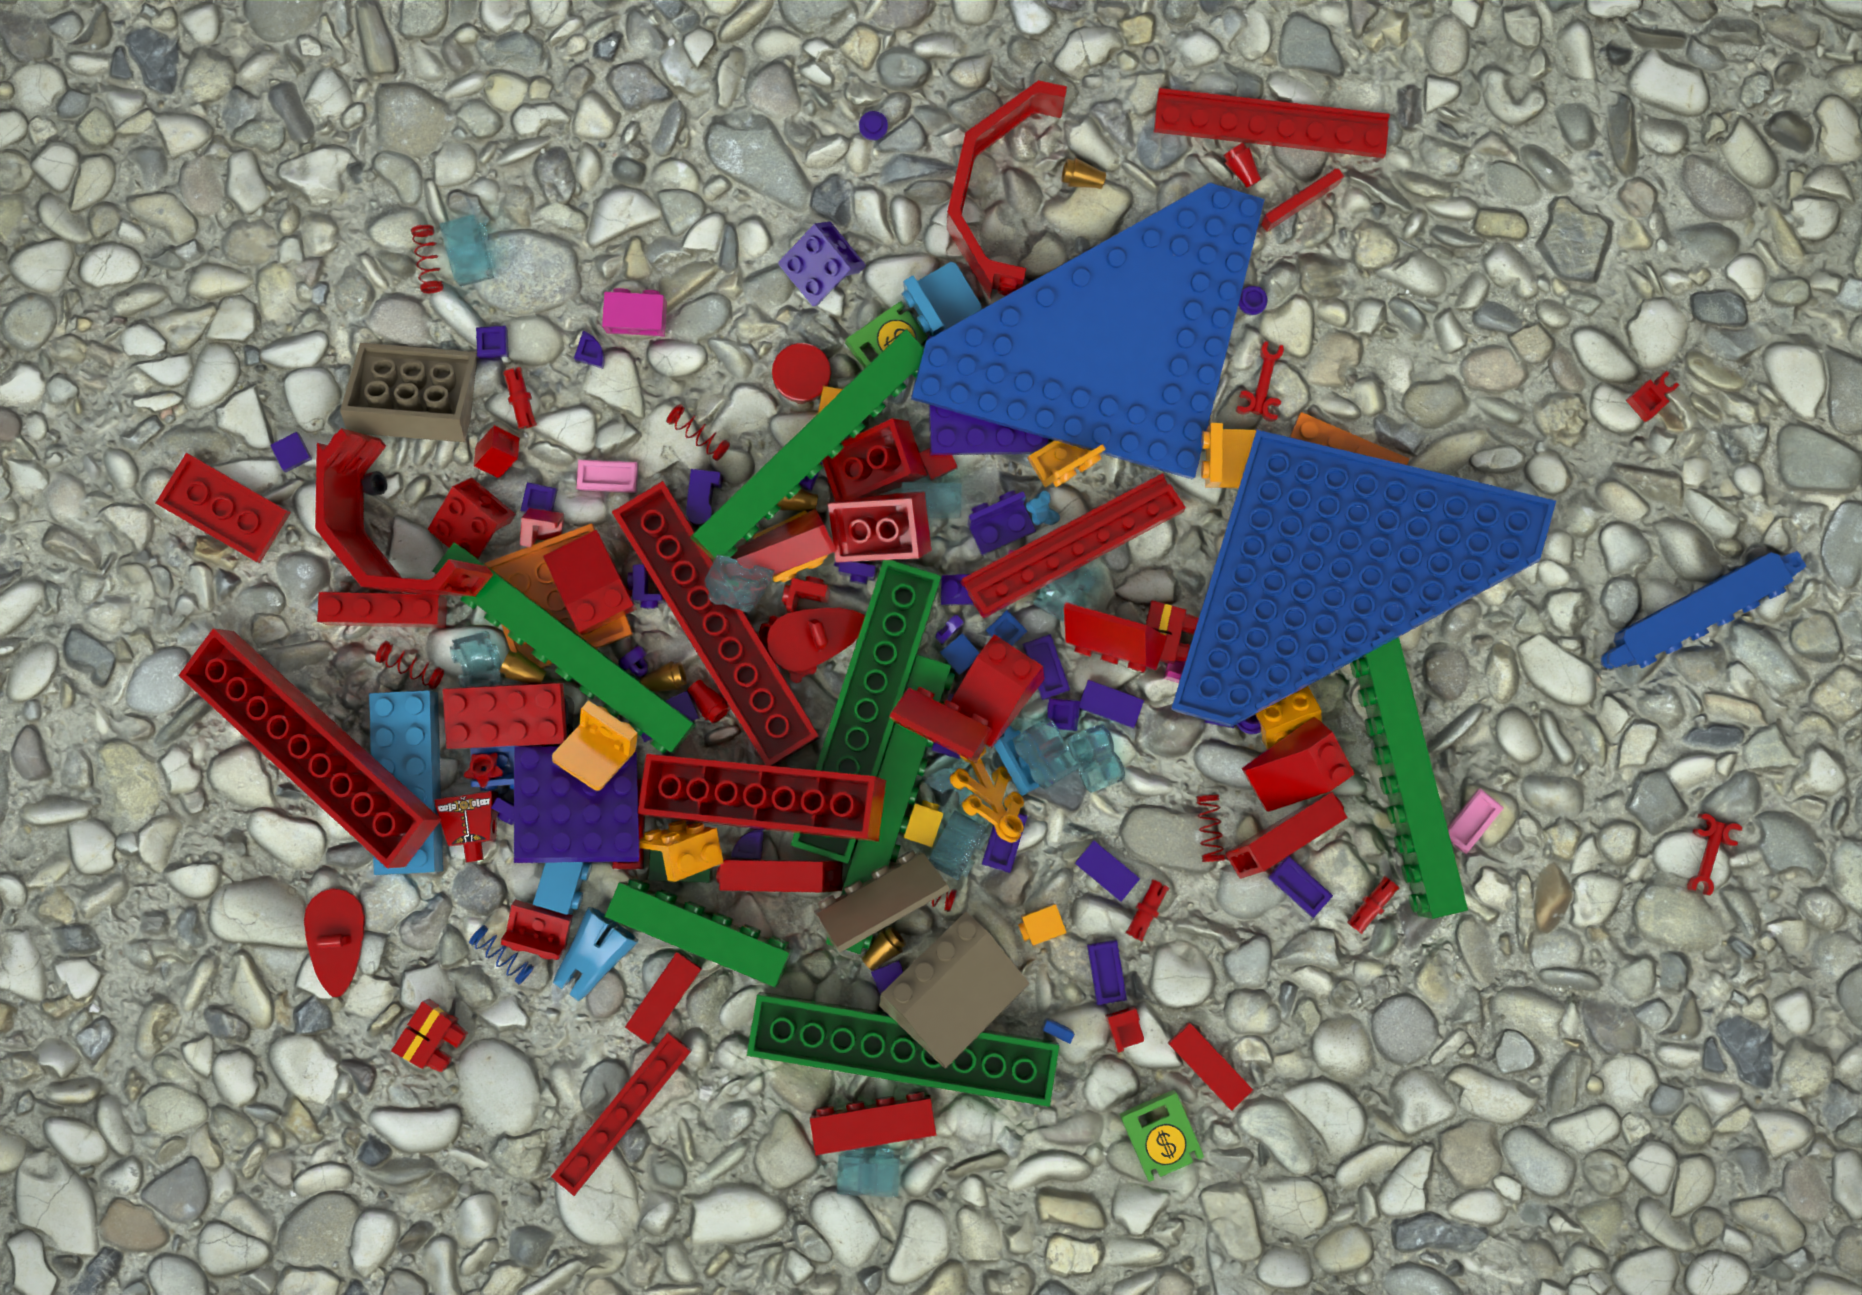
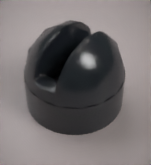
[361,471,387,496]

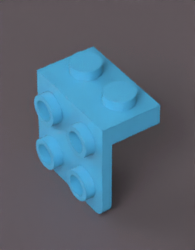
[901,262,982,336]

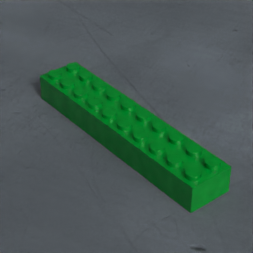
[791,560,941,864]
[1350,637,1468,919]
[746,992,1060,1107]

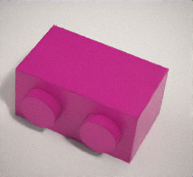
[602,288,667,337]

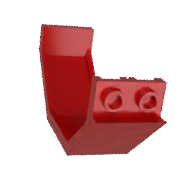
[947,80,1067,299]
[315,428,494,597]

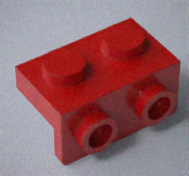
[782,576,831,613]
[501,899,573,960]

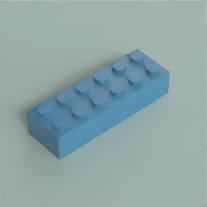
[369,690,443,875]

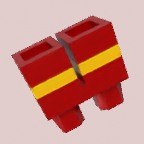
[1145,600,1199,664]
[391,999,468,1072]

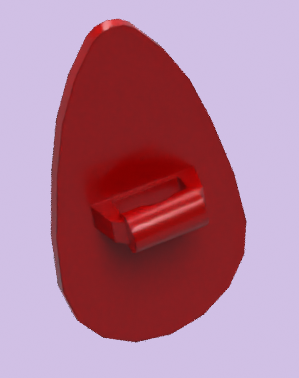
[766,608,865,672]
[304,888,365,997]

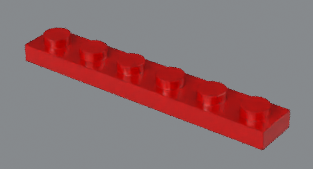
[551,1032,692,1196]

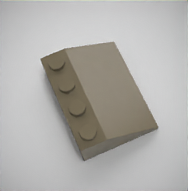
[340,343,477,442]
[814,850,950,953]
[879,912,1030,1069]

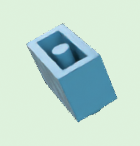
[533,862,592,915]

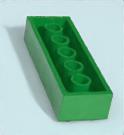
[605,878,793,987]

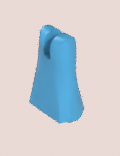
[553,907,638,1001]

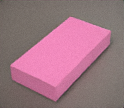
[576,459,638,493]
[1447,789,1504,854]

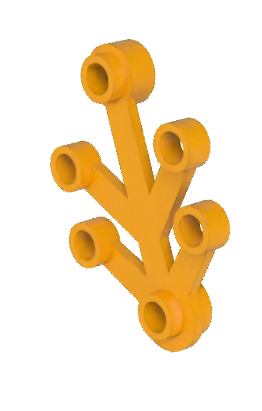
[950,747,1024,842]

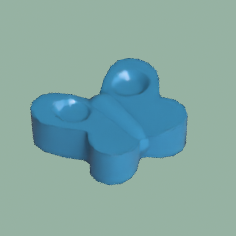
[1026,491,1060,526]

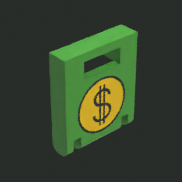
[845,301,928,369]
[1119,1089,1204,1182]

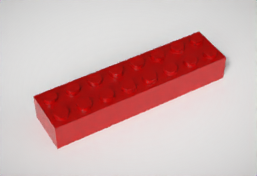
[638,754,886,842]

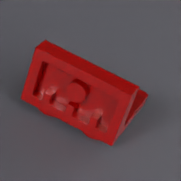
[428,477,516,559]

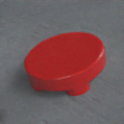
[772,343,831,404]

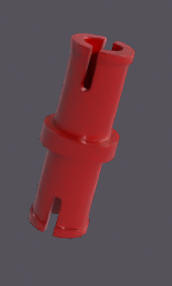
[503,367,537,430]
[1347,876,1400,934]
[1125,879,1170,942]

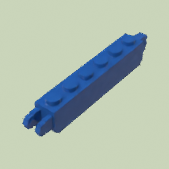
[1600,551,1807,670]

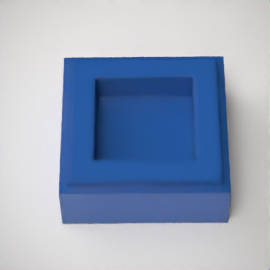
[986,610,1028,646]
[940,633,979,676]
[1041,1018,1075,1044]

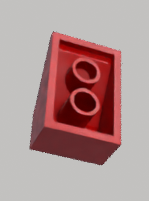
[822,418,927,502]
[828,491,932,562]
[543,529,637,636]
[950,634,1044,748]
[1241,716,1355,812]

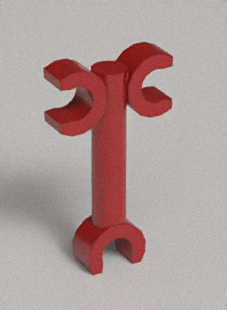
[1235,341,1284,422]
[1687,814,1743,896]

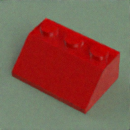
[1064,602,1167,673]
[889,687,992,763]

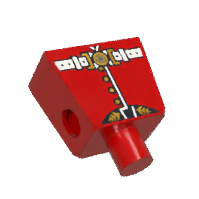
[434,791,498,863]

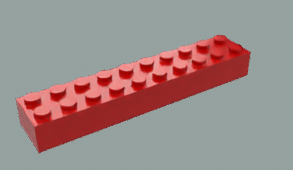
[612,481,821,766]
[178,628,442,868]

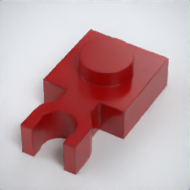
[1626,371,1680,422]

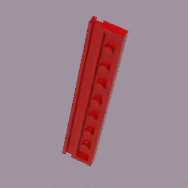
[1153,88,1390,158]
[961,473,1186,619]

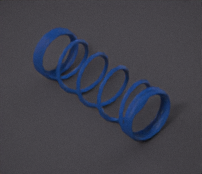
[469,925,534,985]

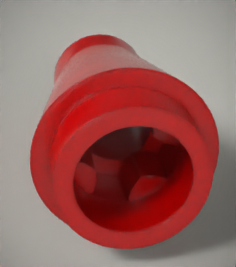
[1223,143,1262,188]
[687,679,730,724]

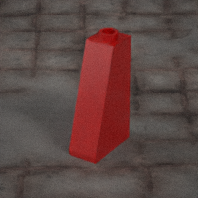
[718,509,837,590]
[1225,792,1348,879]
[716,860,843,893]

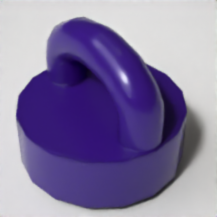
[618,646,648,676]

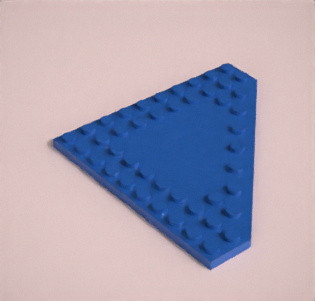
[911,183,1265,480]
[1172,430,1556,727]

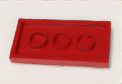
[155,453,291,563]
[442,682,567,749]

